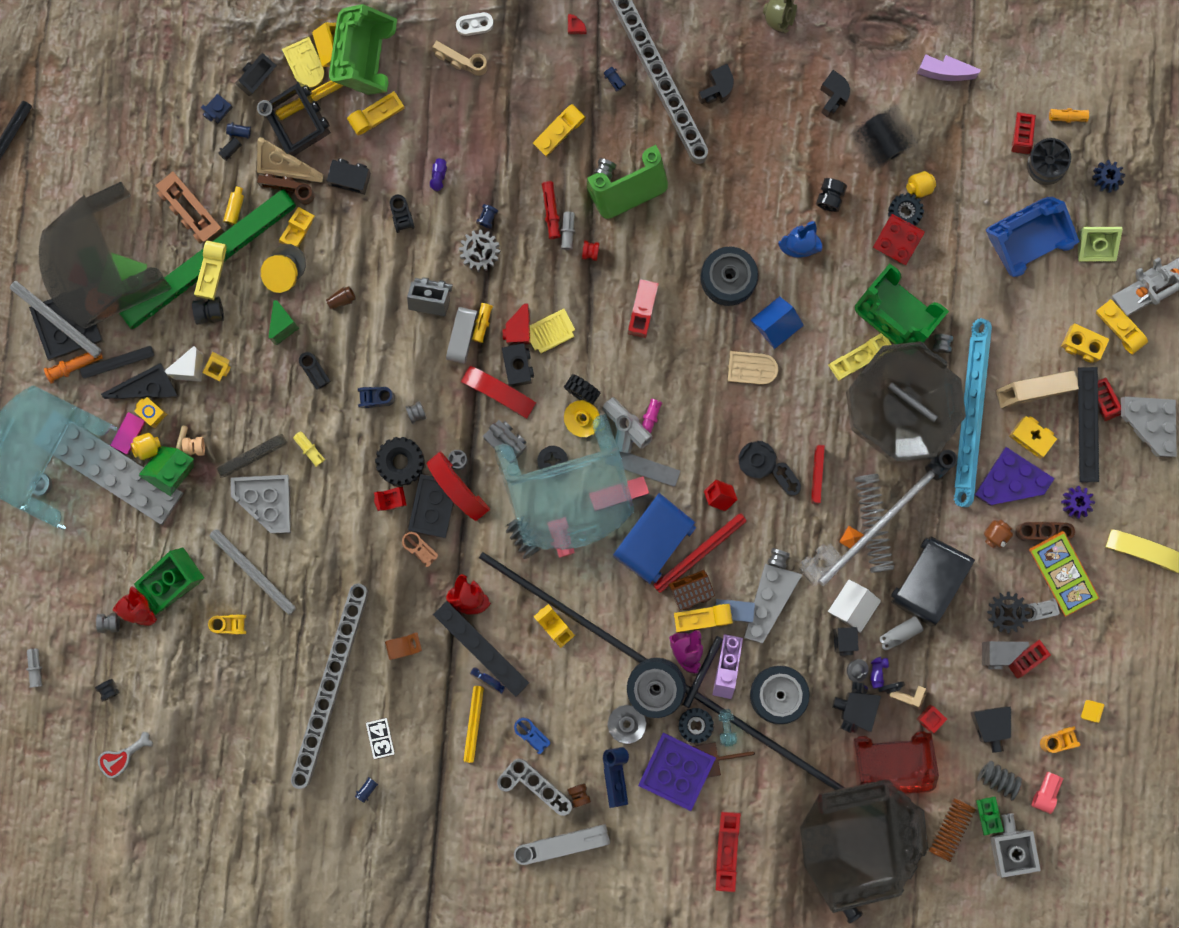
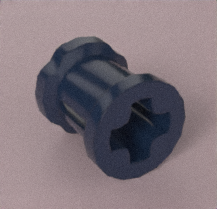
[476,204,498,229]

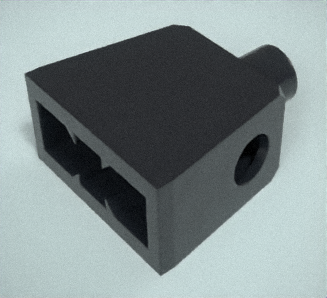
[971,706,1011,753]

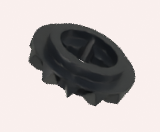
[537,446,568,476]

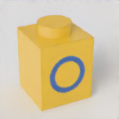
[134,397,168,428]

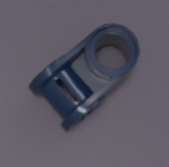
[357,387,395,408]

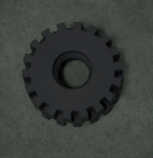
[375,437,425,486]

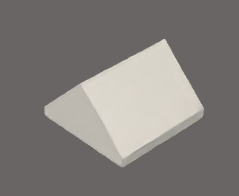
[165,346,204,382]
[828,580,881,633]

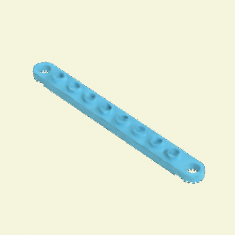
[954,318,992,508]

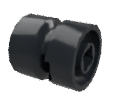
[816,178,847,212]
[192,297,224,325]

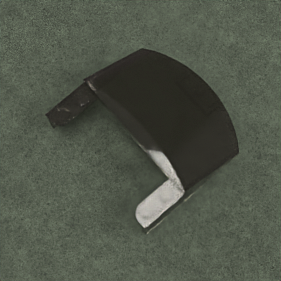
[39,182,171,329]

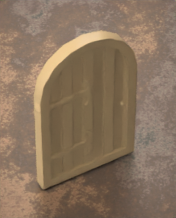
[727,351,778,385]

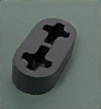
[772,463,801,496]

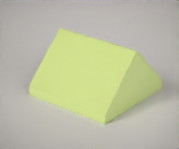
[1077,227,1123,261]

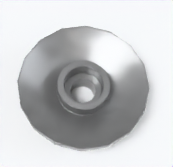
[608,705,646,744]

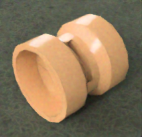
[182,437,205,457]

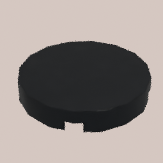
[738,441,777,479]

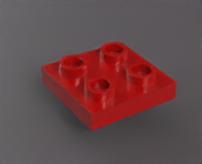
[873,214,925,265]

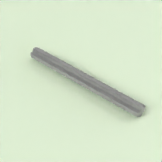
[10,281,102,358]
[209,529,296,615]

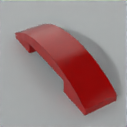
[461,365,536,419]
[426,451,490,521]
[715,812,741,892]

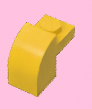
[534,604,575,648]

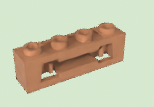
[155,172,224,244]

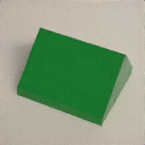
[268,300,299,345]

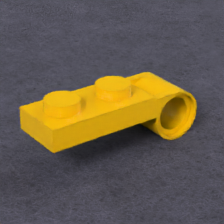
[347,91,405,135]
[533,104,586,157]
[1096,299,1148,355]
[674,604,733,633]

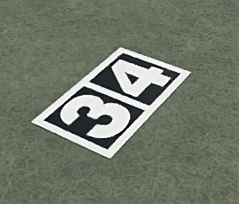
[366,718,394,759]

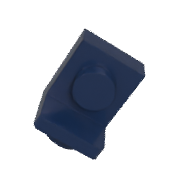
[201,93,233,124]

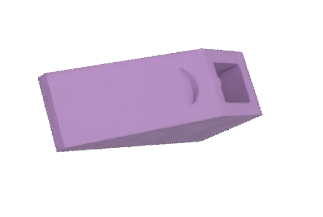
[712,634,743,699]

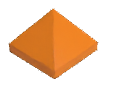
[839,526,864,549]

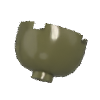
[763,0,797,33]

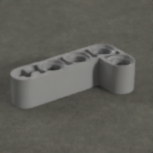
[497,758,572,816]

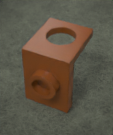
[385,633,422,660]

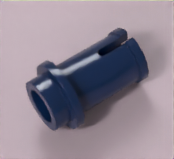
[604,67,626,92]
[226,122,251,139]
[355,777,378,803]

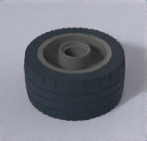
[700,246,758,306]

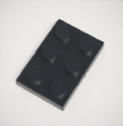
[408,474,454,539]

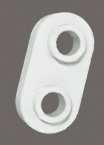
[456,12,494,36]

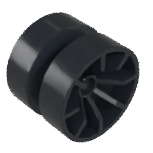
[1027,138,1071,185]

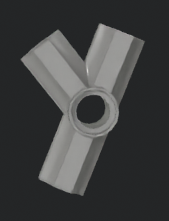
[602,397,653,453]

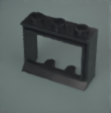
[262,82,331,156]

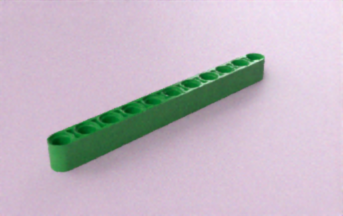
[119,190,296,329]

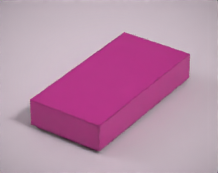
[110,412,146,455]

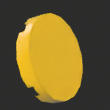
[261,255,298,293]

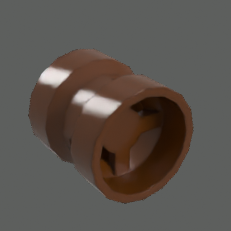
[567,783,591,808]

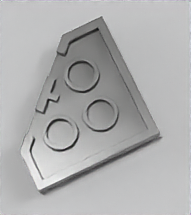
[1121,397,1177,457]
[231,475,291,534]

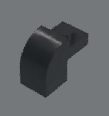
[698,64,734,104]
[820,70,850,117]

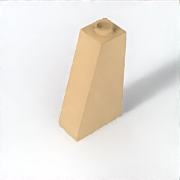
[996,371,1079,408]

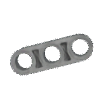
[446,307,478,364]

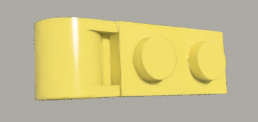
[194,241,227,300]

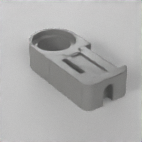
[1018,598,1060,622]

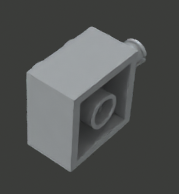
[990,813,1041,878]

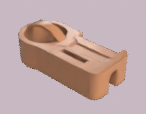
[402,532,438,567]

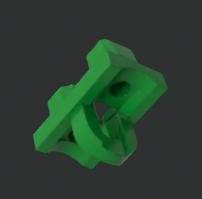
[976,796,1004,836]

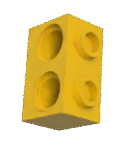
[1061,323,1109,363]

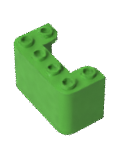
[329,4,397,95]

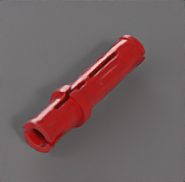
[542,181,561,239]

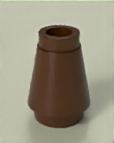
[326,286,356,310]

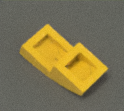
[279,207,315,247]

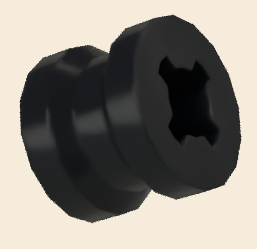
[95,679,120,702]

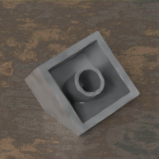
[982,641,1029,669]

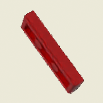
[811,445,825,504]

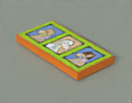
[1029,531,1100,617]

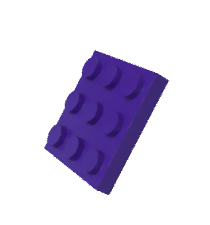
[638,732,716,811]

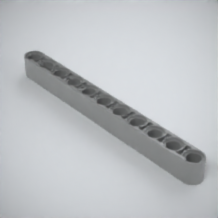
[610,0,708,164]
[291,584,369,789]

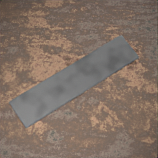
[605,447,680,487]

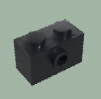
[235,53,277,96]

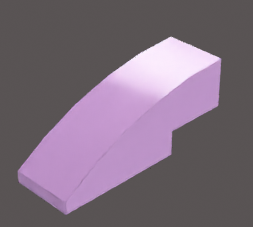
[917,55,980,81]

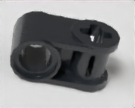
[390,194,415,233]

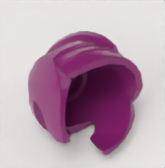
[669,630,703,673]

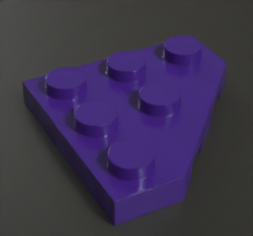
[974,447,1055,506]

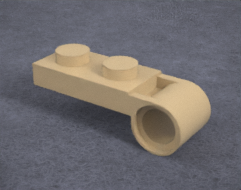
[433,40,487,76]

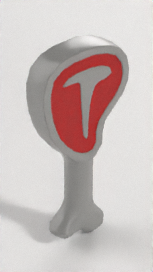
[98,732,153,779]

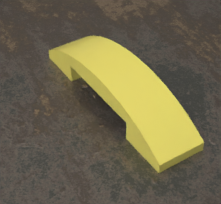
[828,333,894,381]
[1105,529,1179,573]

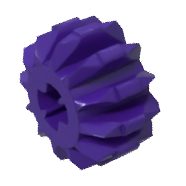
[1061,486,1095,519]

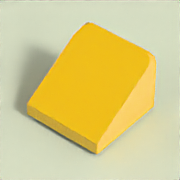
[1081,700,1105,723]

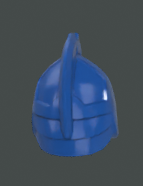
[778,221,823,258]

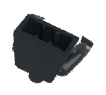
[832,682,881,733]

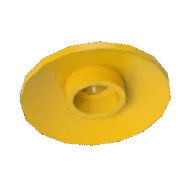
[564,400,601,437]

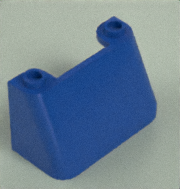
[986,197,1080,277]
[613,493,696,584]

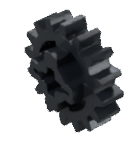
[987,592,1030,634]

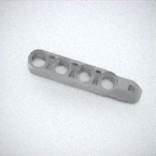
[514,824,610,865]

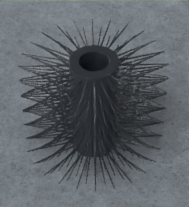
[850,105,918,171]

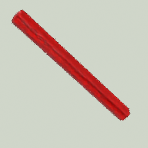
[653,513,747,593]

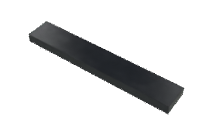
[1078,367,1099,482]

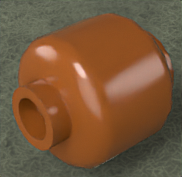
[984,519,1013,548]

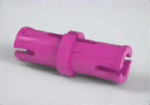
[642,399,662,434]

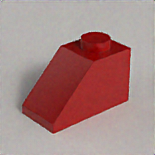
[503,303,531,345]

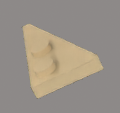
[257,137,324,182]

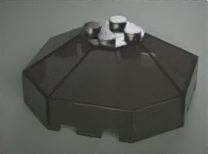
[846,342,966,464]

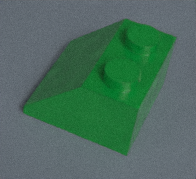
[139,446,194,497]

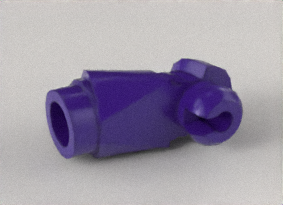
[430,158,447,191]
[870,656,889,688]

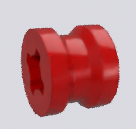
[582,240,600,261]

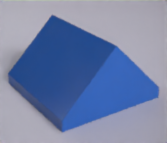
[750,296,804,349]

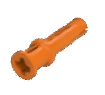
[44,353,103,384]

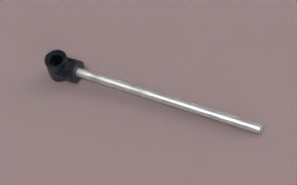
[818,450,957,586]

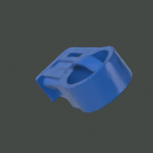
[514,717,550,754]

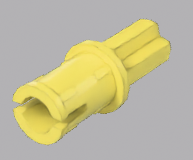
[293,432,325,467]

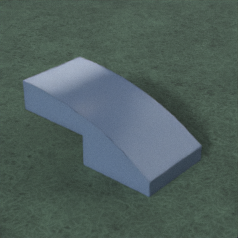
[716,599,755,622]

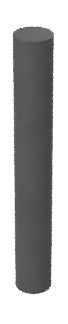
[888,382,938,423]

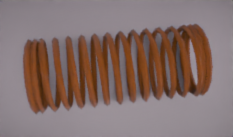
[928,798,976,862]

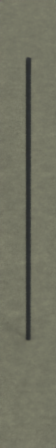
[479,552,907,834]

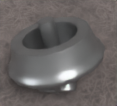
[31,472,52,496]
[846,659,869,682]

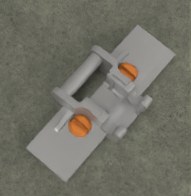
[1112,257,1179,316]

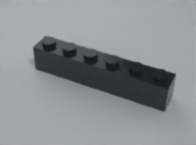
[433,601,530,697]

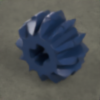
[1092,160,1125,193]

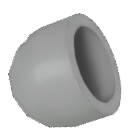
[257,100,273,116]

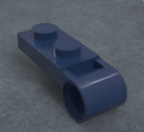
[603,747,629,808]

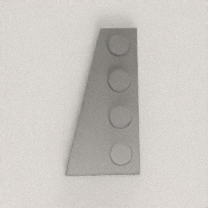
[744,564,802,643]

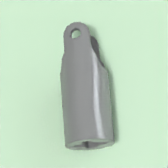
[880,616,924,650]

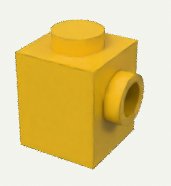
[202,351,231,381]

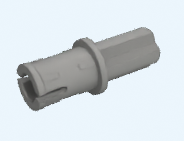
[561,211,575,250]
[26,648,42,688]

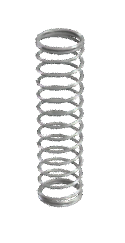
[855,474,894,573]

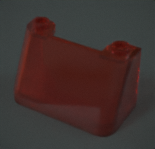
[853,731,939,797]

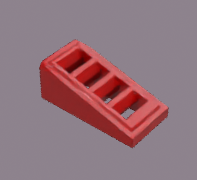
[1011,112,1036,154]
[1098,378,1121,422]
[1007,640,1051,679]

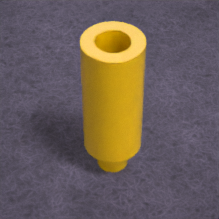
[223,186,244,225]

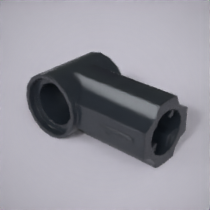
[299,352,331,390]

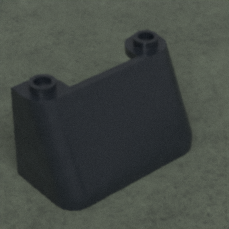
[891,536,975,626]

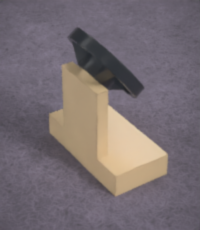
[878,681,927,709]

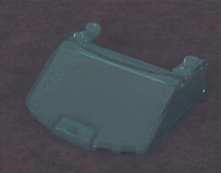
[0,385,118,530]
[495,414,634,550]

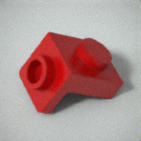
[374,487,407,511]

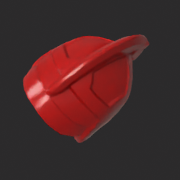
[446,574,491,615]
[112,586,157,626]

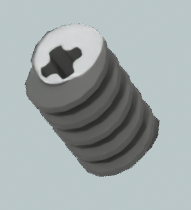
[505,515,542,559]
[977,761,1022,801]

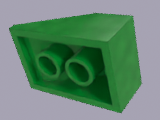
[134,547,204,615]

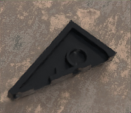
[101,363,178,399]

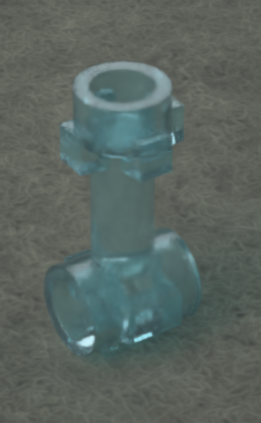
[718,709,737,747]

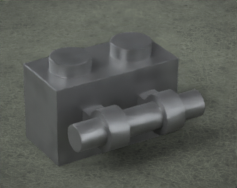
[483,420,527,465]

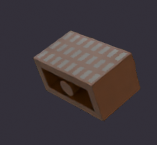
[669,570,715,610]

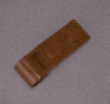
[257,174,314,205]

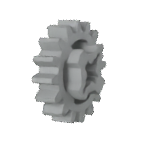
[459,230,500,272]

